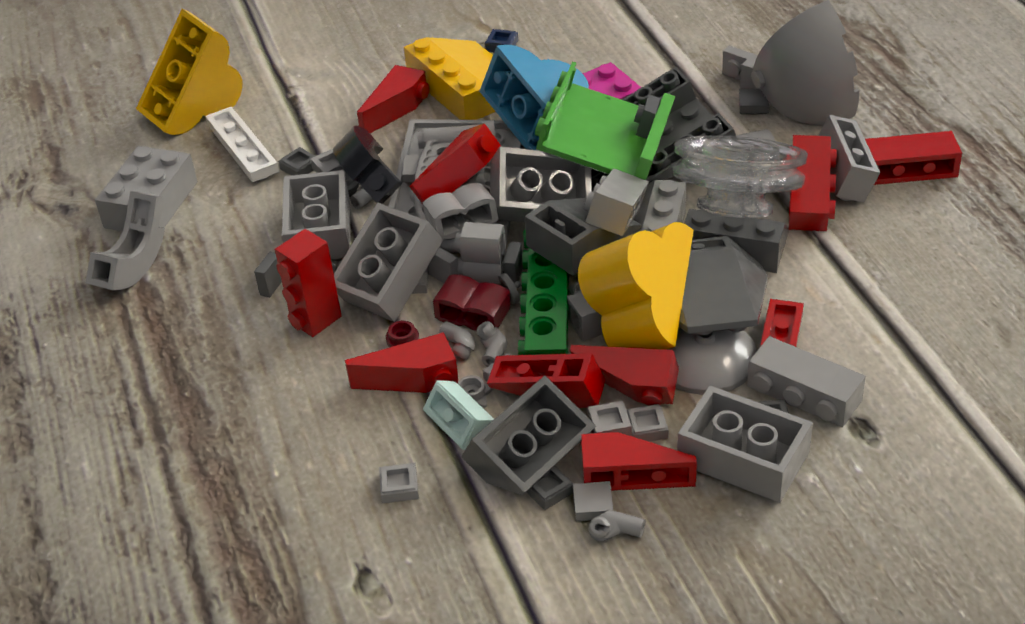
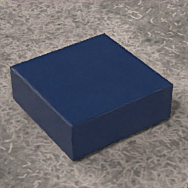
[485,29,519,53]

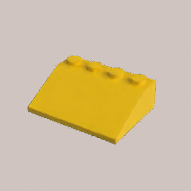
[404,37,496,120]

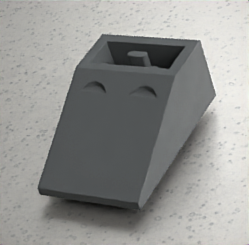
[525,198,642,276]

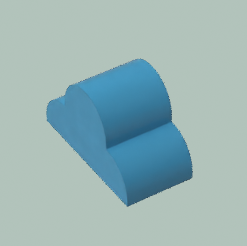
[479,45,589,150]

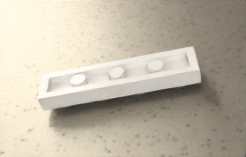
[205,107,279,182]

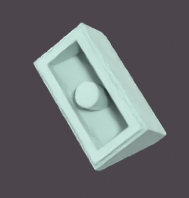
[423,380,494,450]

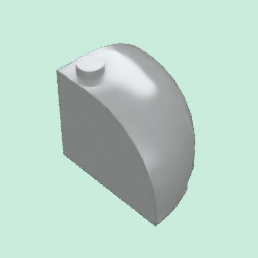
[751,0,859,126]

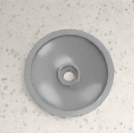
[667,327,757,395]

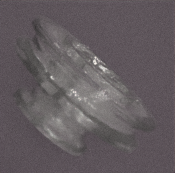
[672,136,808,218]

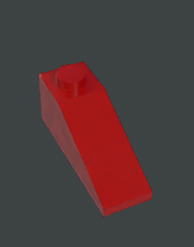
[357,65,429,133]
[409,123,502,204]
[344,332,459,393]
[570,345,679,406]
[487,353,606,408]
[581,432,697,491]

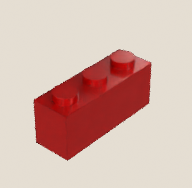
[865,131,962,185]
[788,135,837,231]
[274,229,342,337]

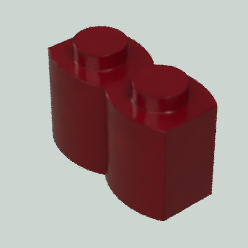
[433,274,511,332]

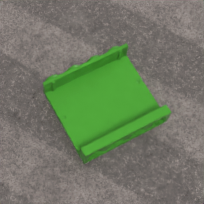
[534,61,676,180]

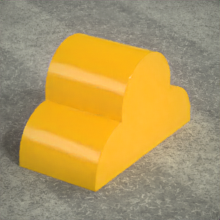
[136,9,243,135]
[578,222,694,350]

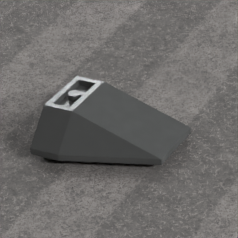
[679,236,768,335]

